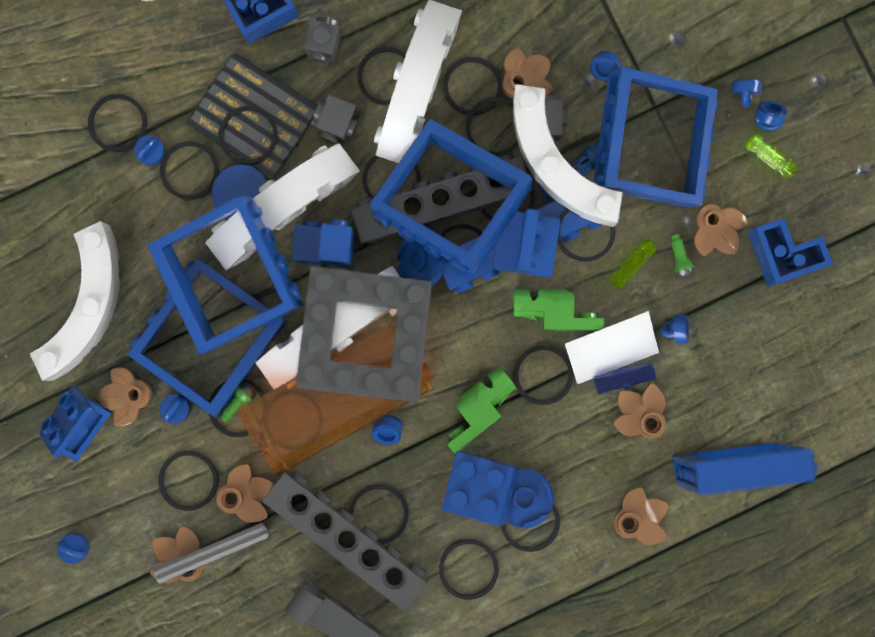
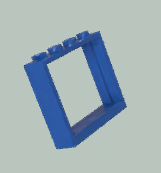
[593,67,718,208]
[370,119,532,275]
[147,196,303,355]
[128,258,288,418]
[672,442,818,495]

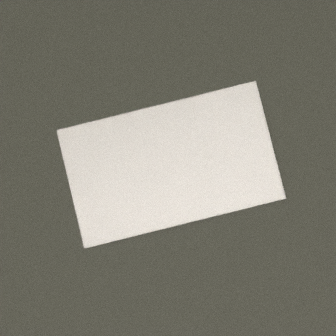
[565,311,659,384]

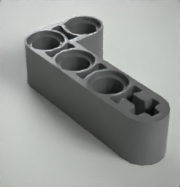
[285,579,390,637]

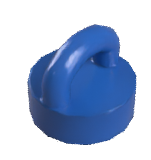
[590,50,621,82]
[732,80,762,108]
[755,101,787,131]
[134,135,165,166]
[661,314,689,344]
[159,395,191,424]
[372,415,402,445]
[57,533,90,564]

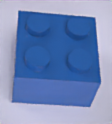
[441,451,520,527]

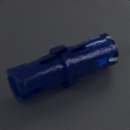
[593,362,656,395]

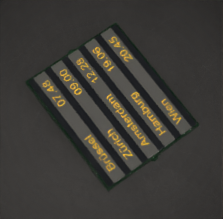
[186,51,318,180]

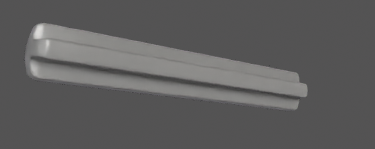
[153,523,269,583]

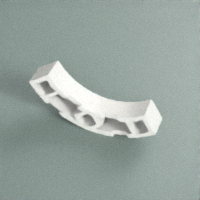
[374,0,462,163]
[513,84,622,227]
[205,143,360,271]
[30,221,120,381]
[256,266,401,392]

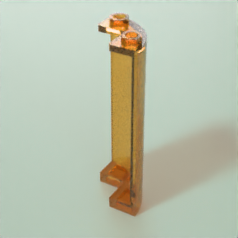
[237,322,433,475]

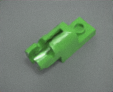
[513,288,604,331]
[447,366,516,454]

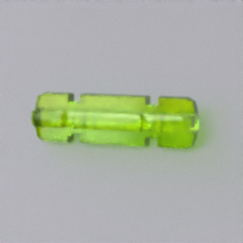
[745,133,798,179]
[610,239,657,290]

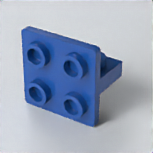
[492,209,560,278]
[39,386,111,462]

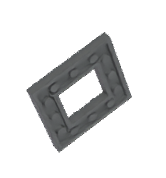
[295,266,432,403]

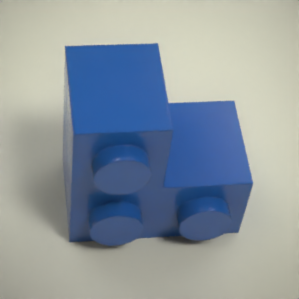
[223,0,299,45]
[748,218,833,287]
[292,220,356,268]

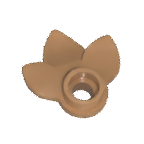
[502,48,553,99]
[694,204,748,256]
[96,367,153,427]
[613,383,666,439]
[216,464,274,522]
[613,487,669,545]
[150,526,204,583]

